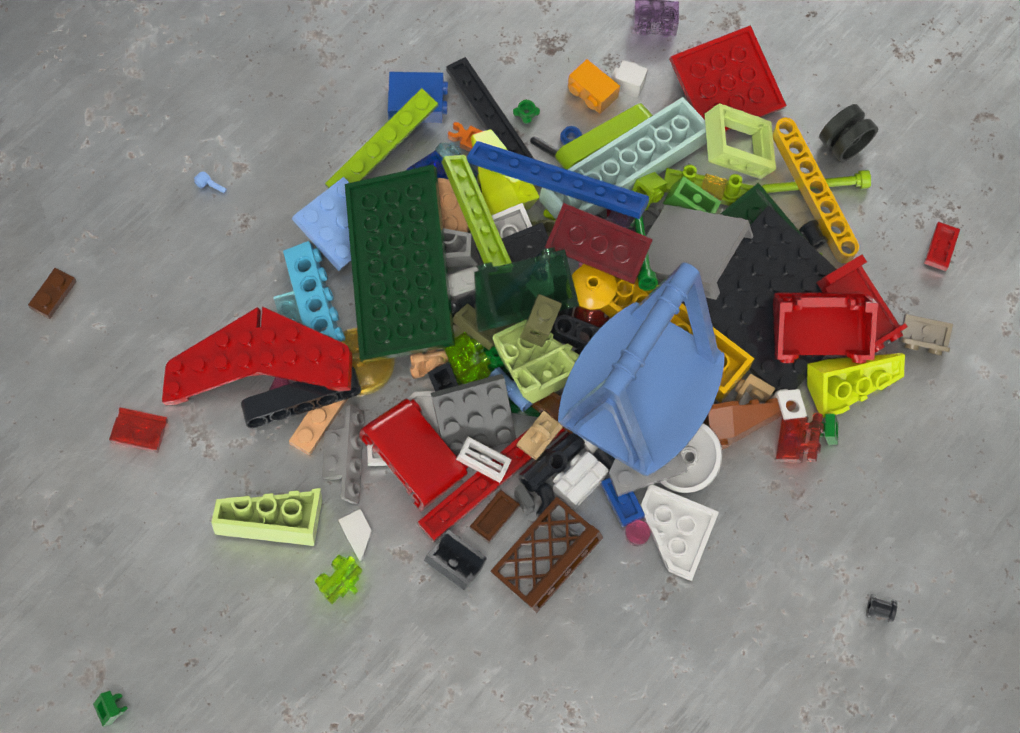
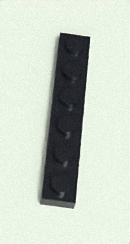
[446,57,534,159]

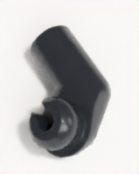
[535,483,555,520]

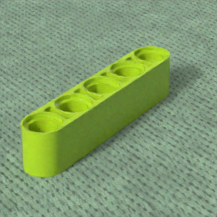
[555,103,653,170]

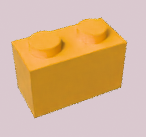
[568,59,620,114]

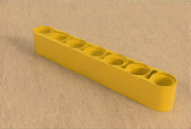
[773,117,859,264]

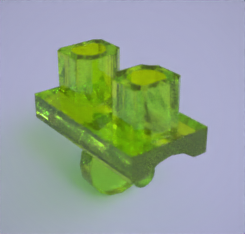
[315,555,362,604]

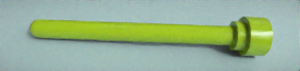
[762,170,871,193]

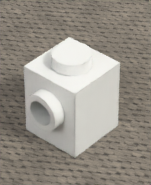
[611,60,648,98]

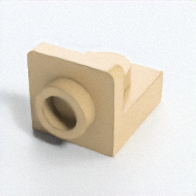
[735,374,775,403]

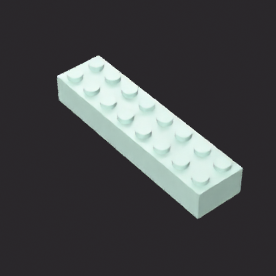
[539,97,707,220]

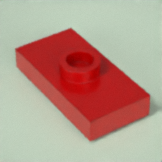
[924,221,960,271]

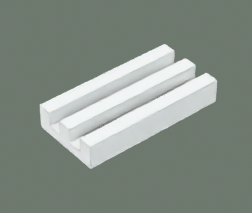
[456,436,512,483]

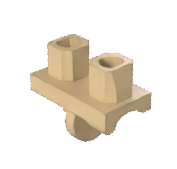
[517,411,563,460]

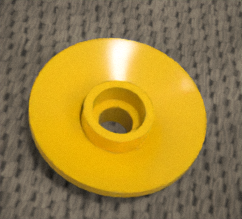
[569,265,617,310]

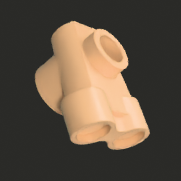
[410,350,448,379]

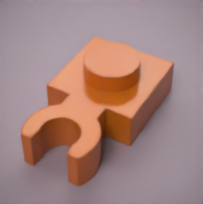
[448,122,483,152]

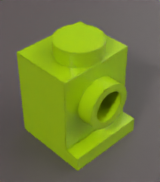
[632,172,667,210]

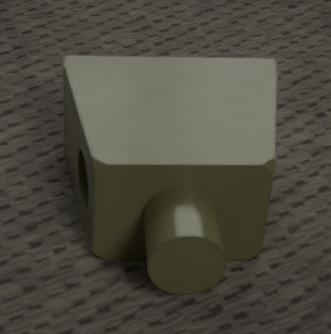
[520,294,562,347]

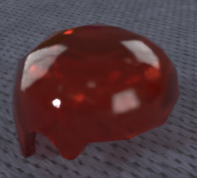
[573,305,610,328]

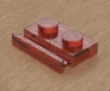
[109,407,168,453]

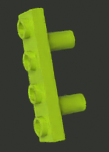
[664,165,753,206]

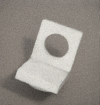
[771,389,807,420]

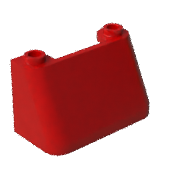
[773,293,878,363]
[359,398,468,512]

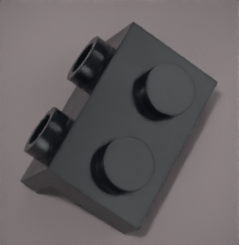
[424,529,487,590]

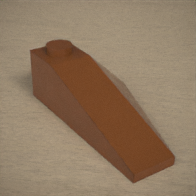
[703,398,797,450]

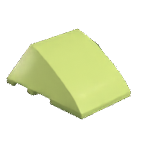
[492,319,579,403]

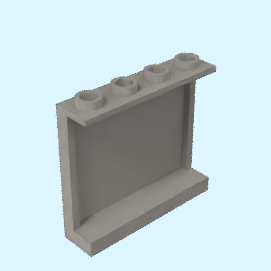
[640,205,753,300]

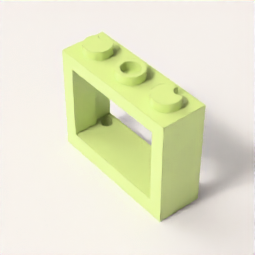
[705,103,776,179]

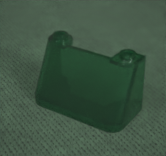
[474,247,579,332]

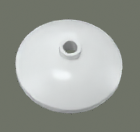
[661,423,722,493]

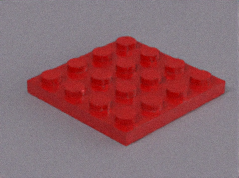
[669,25,787,132]

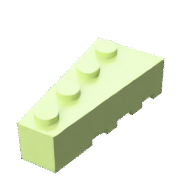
[211,488,322,546]

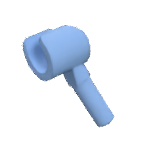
[194,172,227,194]

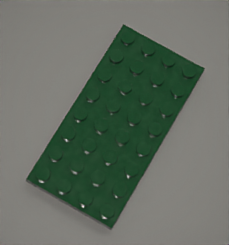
[345,164,455,364]

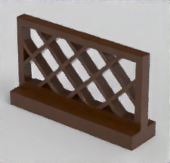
[490,497,603,613]

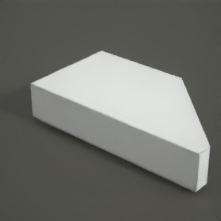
[338,509,372,562]

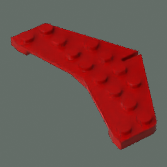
[162,306,352,406]

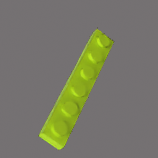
[325,88,438,188]
[441,155,513,274]

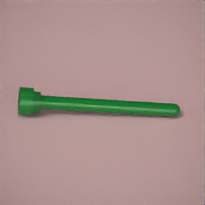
[633,215,658,291]

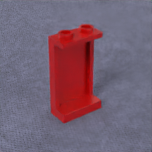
[816,254,908,353]

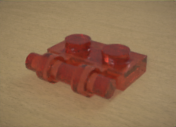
[776,413,824,463]

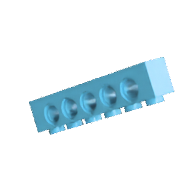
[283,241,345,342]

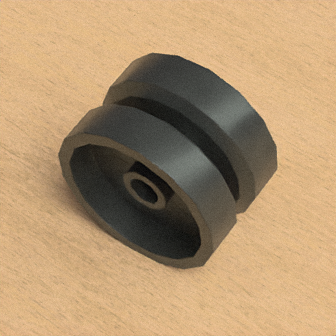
[819,104,879,162]

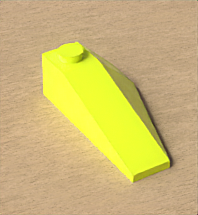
[471,129,540,216]
[807,353,905,418]

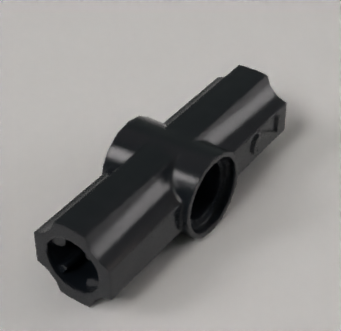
[519,432,585,492]

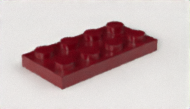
[545,203,653,285]

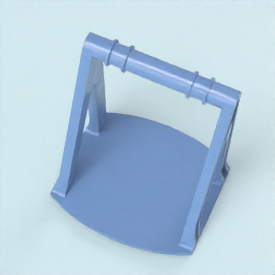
[558,262,725,476]

